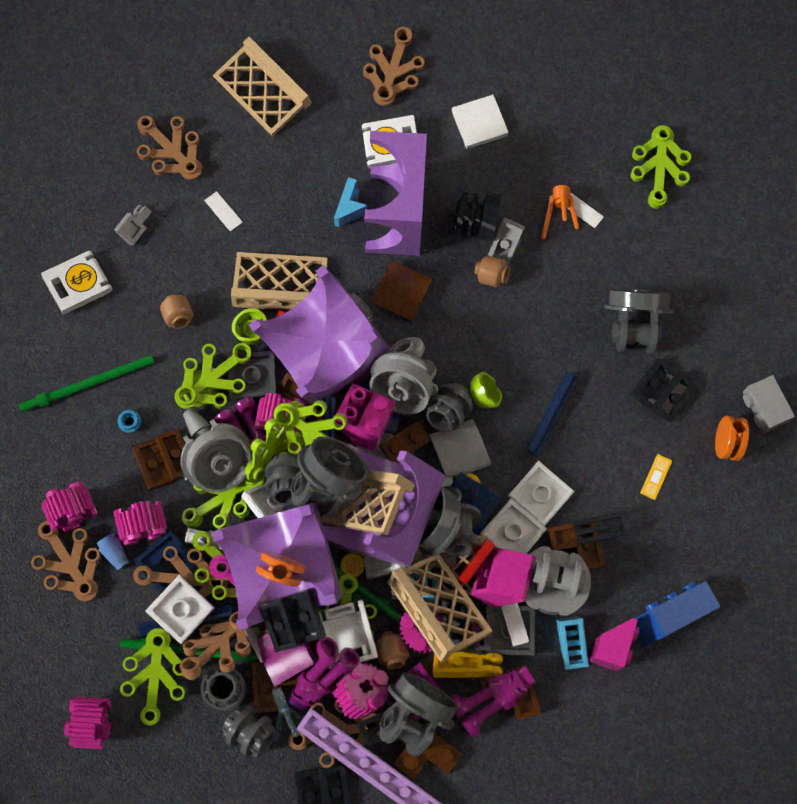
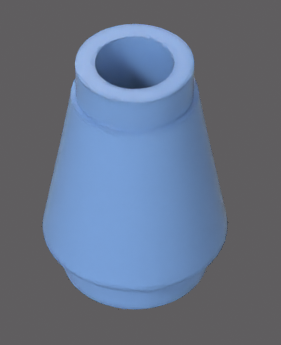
[97,533,129,570]

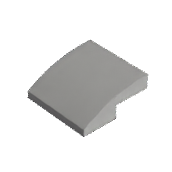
[429,419,491,479]

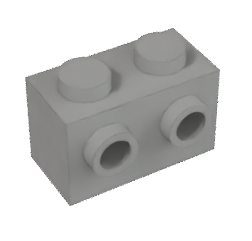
[743,375,795,433]

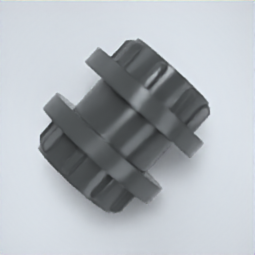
[425,383,473,431]
[265,453,301,505]
[201,666,247,711]
[222,706,276,758]

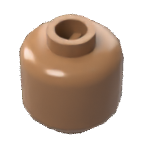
[475,255,510,288]
[160,294,193,329]
[375,631,409,670]

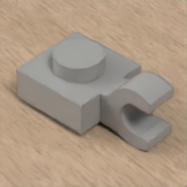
[114,205,152,245]

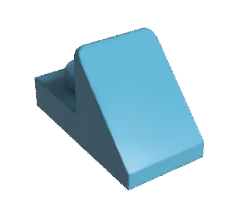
[334,177,367,227]

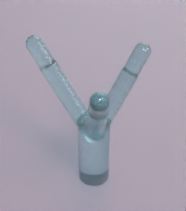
[272,687,303,743]

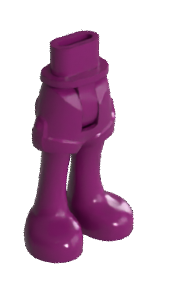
[214,396,277,461]
[289,637,360,711]
[451,666,536,738]

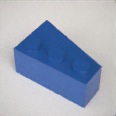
[635,581,720,648]

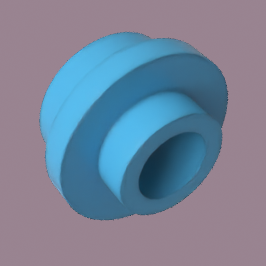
[117,410,141,433]

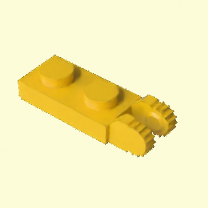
[433,652,503,679]

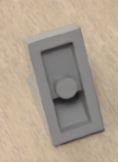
[488,218,525,266]

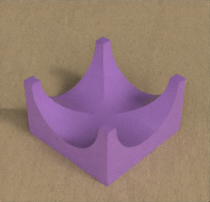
[364,131,427,256]
[249,265,392,409]
[323,443,446,567]
[212,502,343,630]

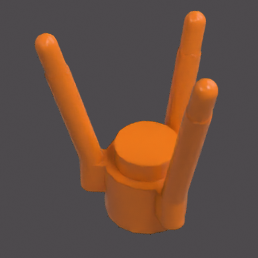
[541,185,579,239]

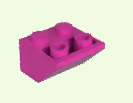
[336,383,396,452]
[471,548,536,608]
[589,618,640,671]

